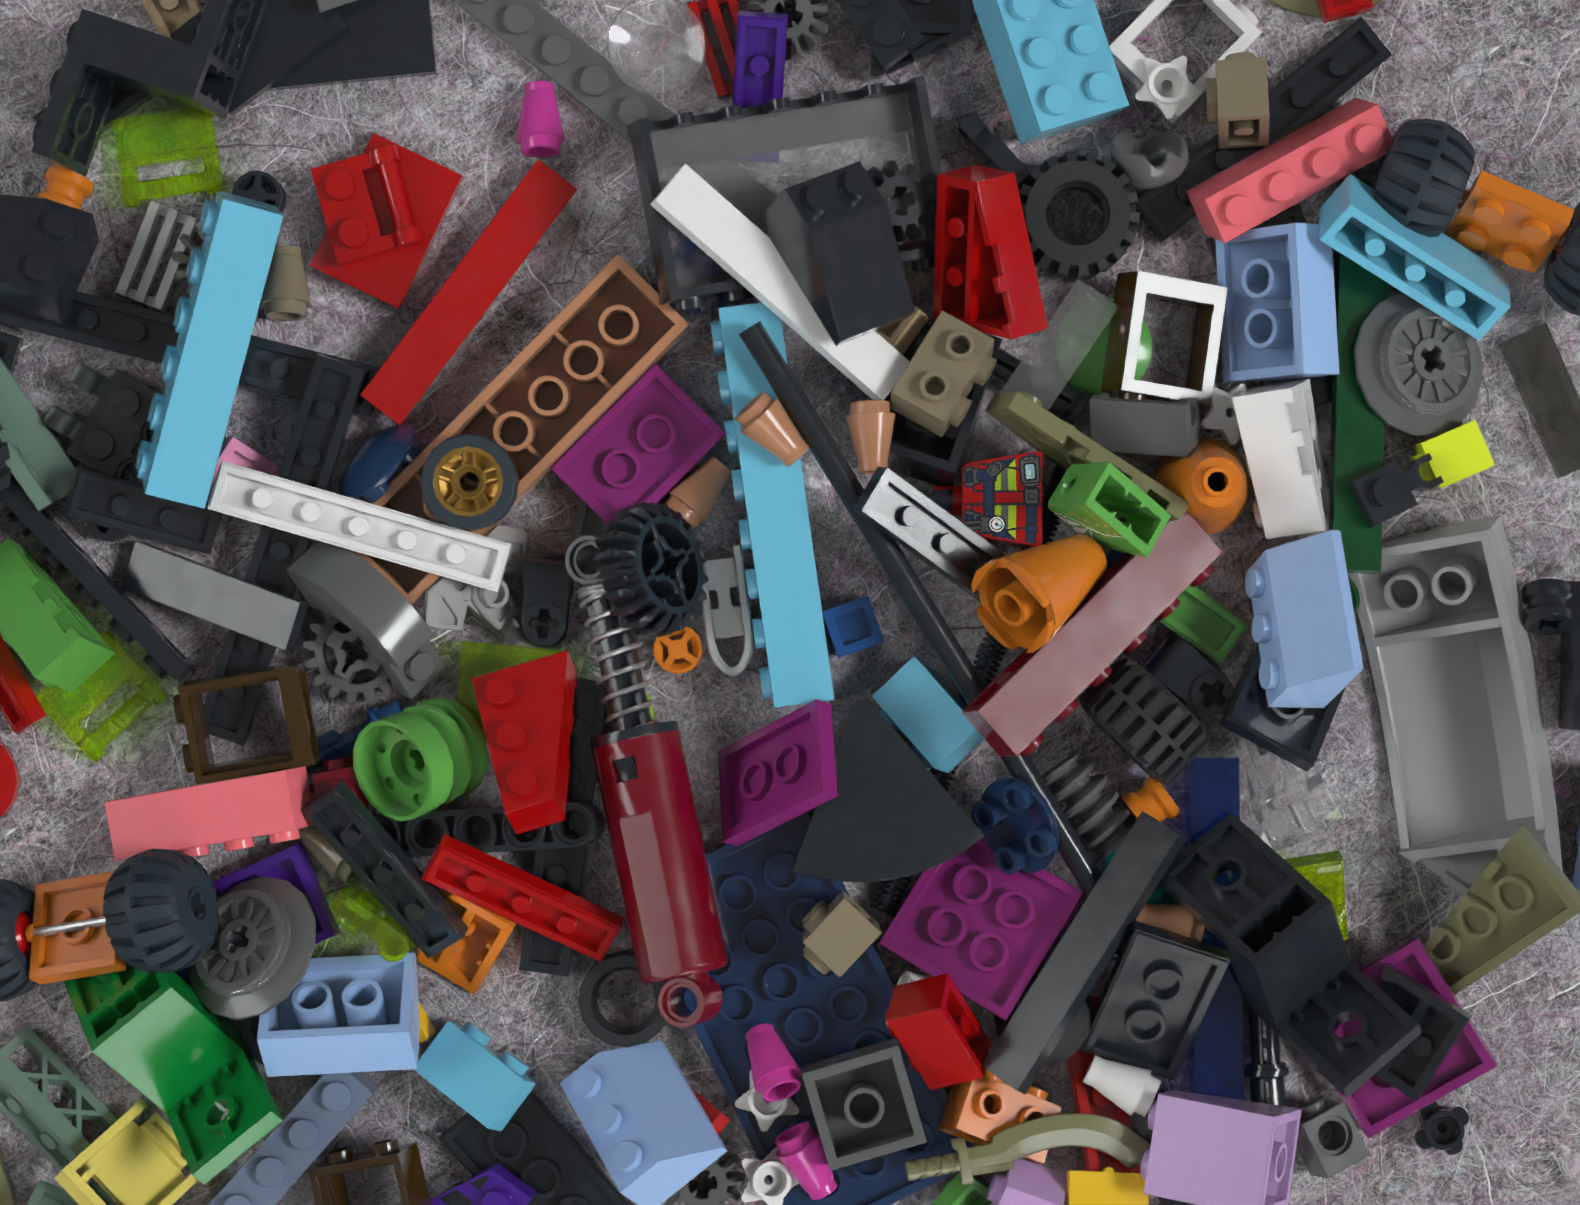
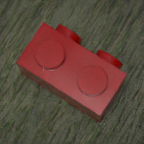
[885,973,991,1090]

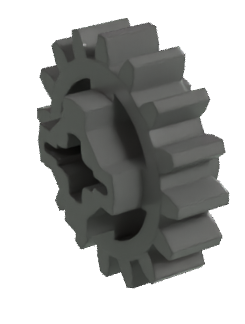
[303,611,395,704]

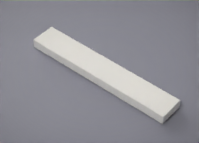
[650,164,910,400]
[207,460,512,592]

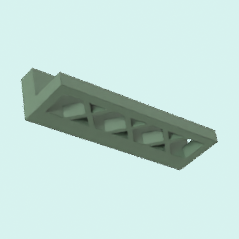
[0,357,77,511]
[0,1026,118,1205]

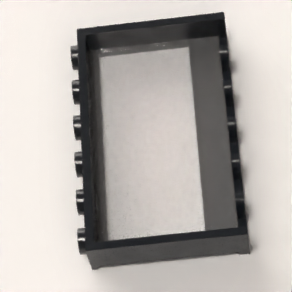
[627,76,942,312]

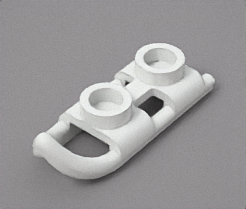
[699,545,754,677]

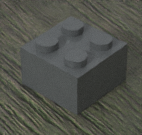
[801,1038,927,1171]

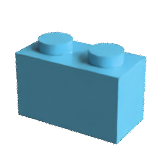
[872,656,985,773]
[413,1020,537,1131]

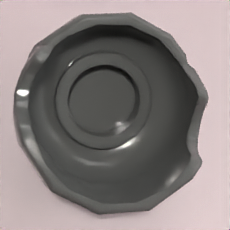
[1109,125,1189,189]

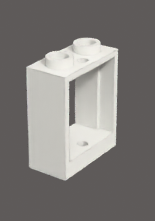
[1109,0,1262,125]

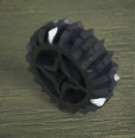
[592,502,709,637]

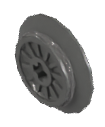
[1354,292,1483,436]
[189,876,316,1020]

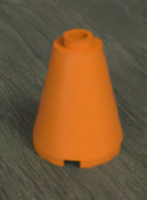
[1153,437,1251,535]
[971,534,1107,653]

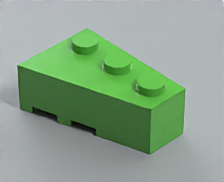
[0,538,116,693]

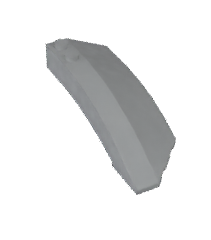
[1348,515,1568,928]

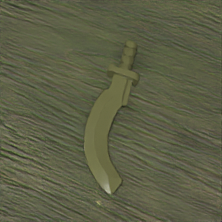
[905,1113,1150,1186]

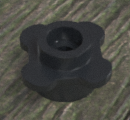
[1414,1102,1469,1155]

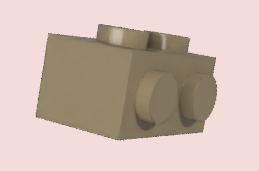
[1206,52,1270,149]
[890,310,997,438]
[802,890,881,977]

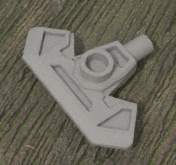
[423,526,527,645]

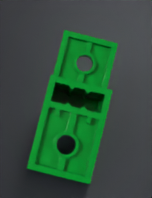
[63,963,283,1184]

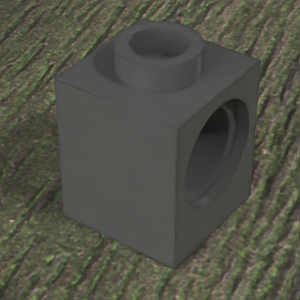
[1297,1096,1370,1179]

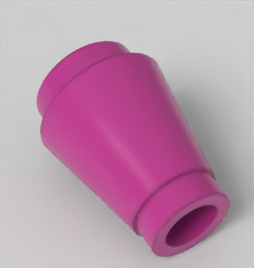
[516,81,565,158]
[745,1024,802,1102]
[774,1122,837,1200]

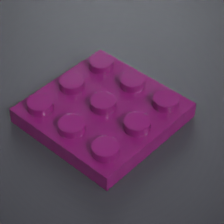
[879,832,1085,1023]
[1335,936,1497,1139]

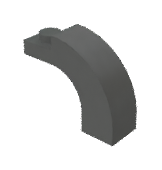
[286,541,446,699]

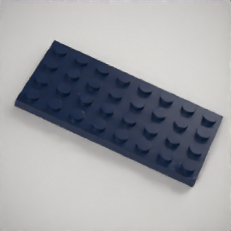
[684,811,973,1205]

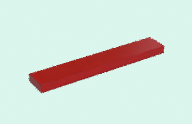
[359,159,577,425]

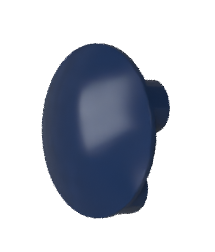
[338,422,422,503]
[971,778,1059,875]

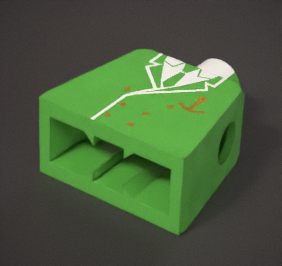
[1048,461,1171,557]

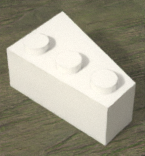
[1232,379,1329,539]

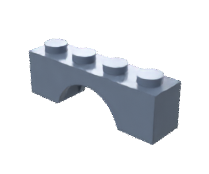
[209,1072,380,1205]

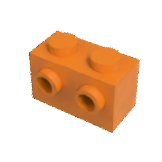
[938,1069,1062,1164]

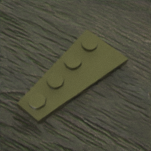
[985,390,1190,521]
[1423,824,1580,995]

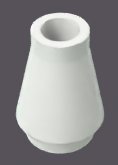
[1083,1055,1161,1117]

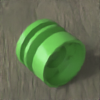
[353,697,488,821]

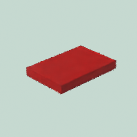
[310,133,464,310]

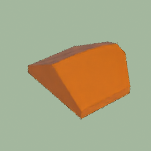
[417,890,517,995]

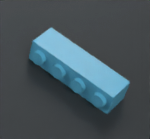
[1319,174,1511,340]

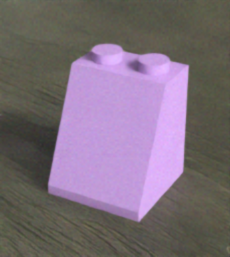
[1140,1090,1302,1205]

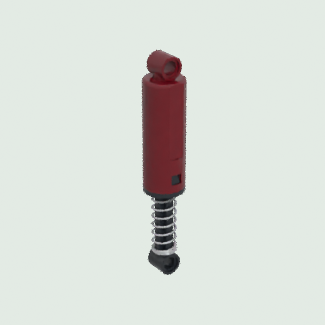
[565,535,728,1028]

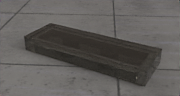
[1498,323,1580,478]

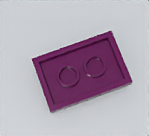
[551,364,726,523]
[718,699,838,846]

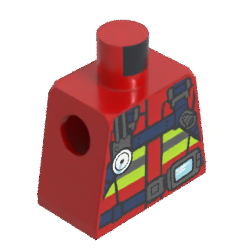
[933,452,1043,549]

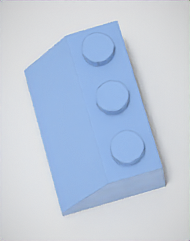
[1215,223,1339,383]
[1245,530,1363,708]
[257,953,420,1077]
[560,1040,728,1205]

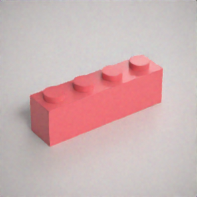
[1186,98,1393,243]
[104,766,313,861]

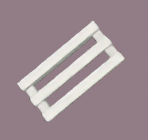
[115,201,200,311]

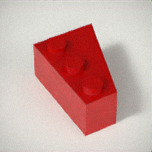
[933,165,1048,340]
[471,650,578,834]

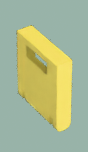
[54,1099,198,1205]

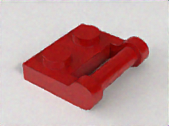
[310,145,424,266]

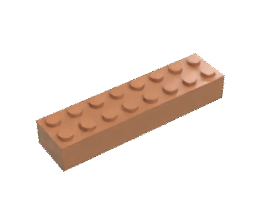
[348,254,691,608]

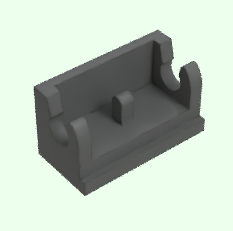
[1090,392,1202,457]

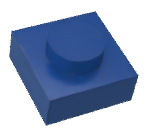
[822,595,885,658]

